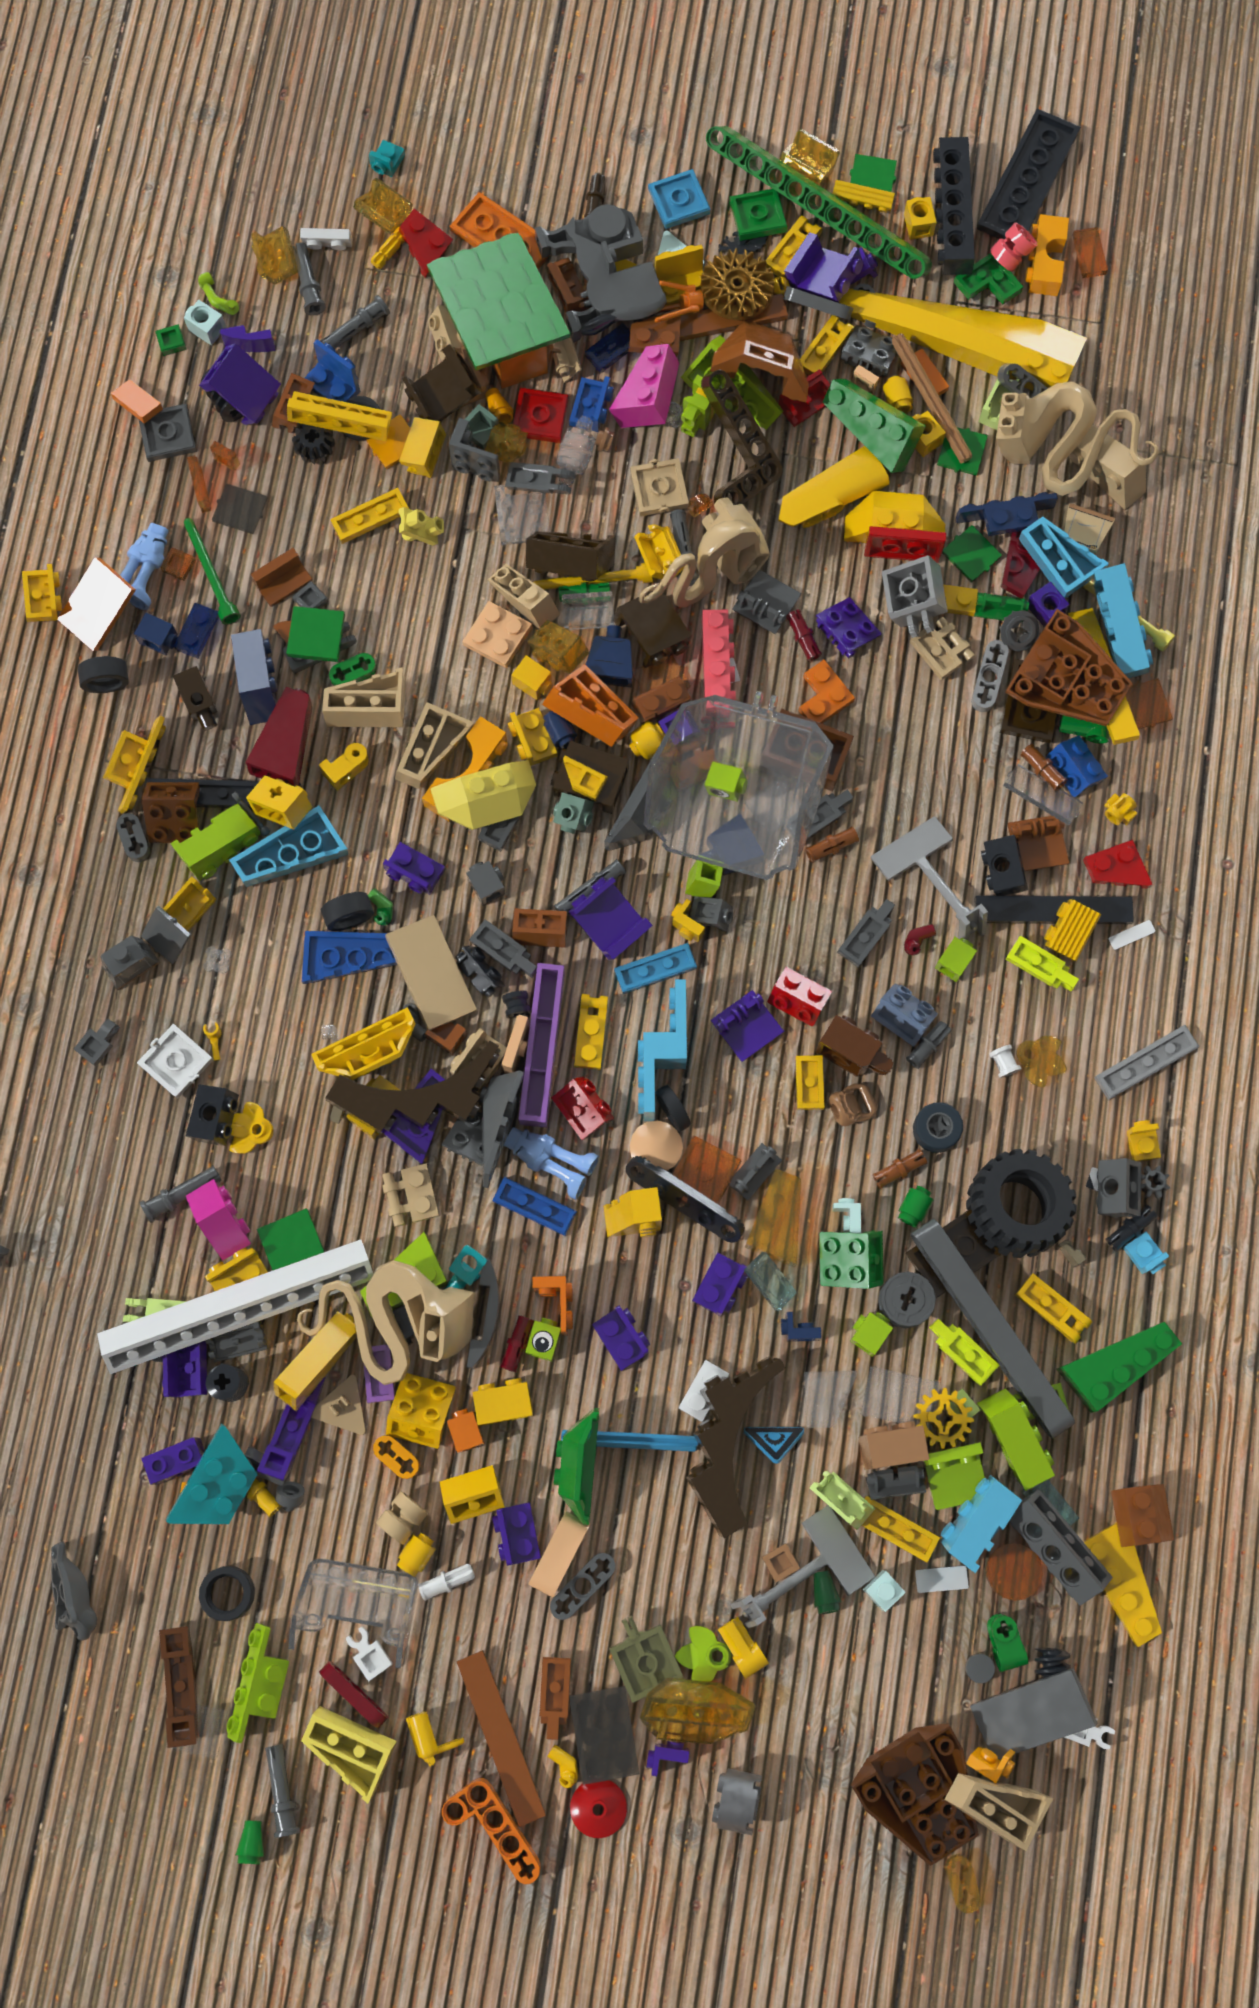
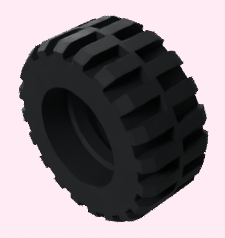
[966,1149,1077,1258]

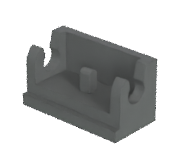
[205,1321,268,1363]

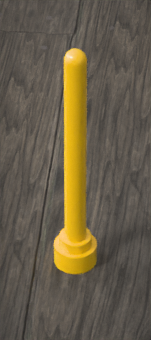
[533,563,653,590]

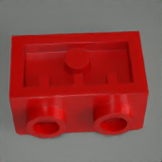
[551,1077,614,1140]

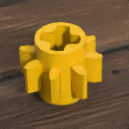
[1104,793,1137,825]

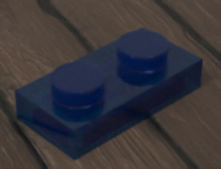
[585,323,630,373]
[174,603,219,659]

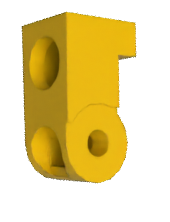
[319,743,369,791]

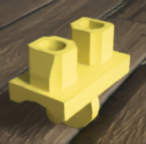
[399,507,444,546]

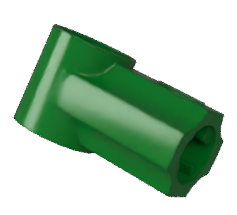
[1059,715,1110,744]

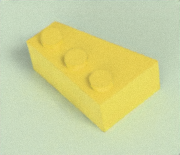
[301,1706,397,1804]

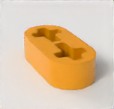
[373,1435,420,1479]

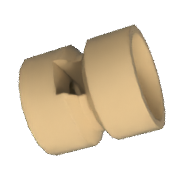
[376,1491,429,1545]

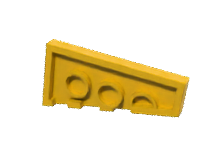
[1084,1522,1162,1647]

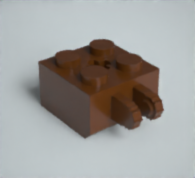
[816,1014,894,1077]

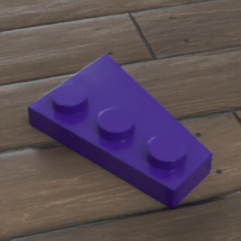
[382,1069,445,1164]

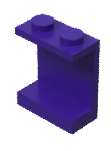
[784,232,864,303]
[199,343,281,425]
[569,877,653,960]

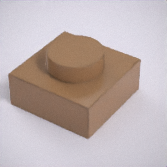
[762,1543,800,1582]

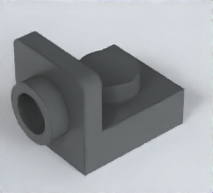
[690,897,733,932]

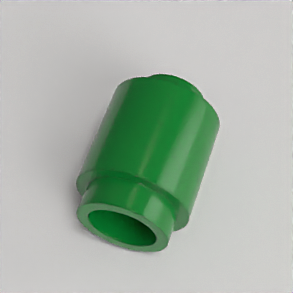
[898,1186,934,1228]

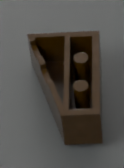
[526,531,616,582]

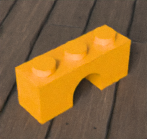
[1025,214,1069,296]

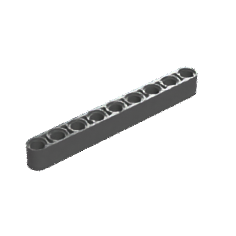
[911,1219,1075,1439]

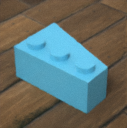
[1019,517,1109,598]

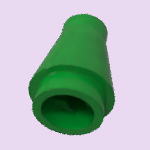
[235,1820,264,1865]

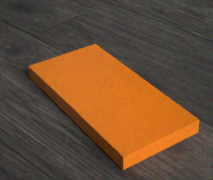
[449,192,550,269]

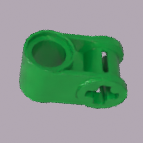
[987,1614,1028,1672]

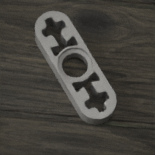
[971,640,1009,712]

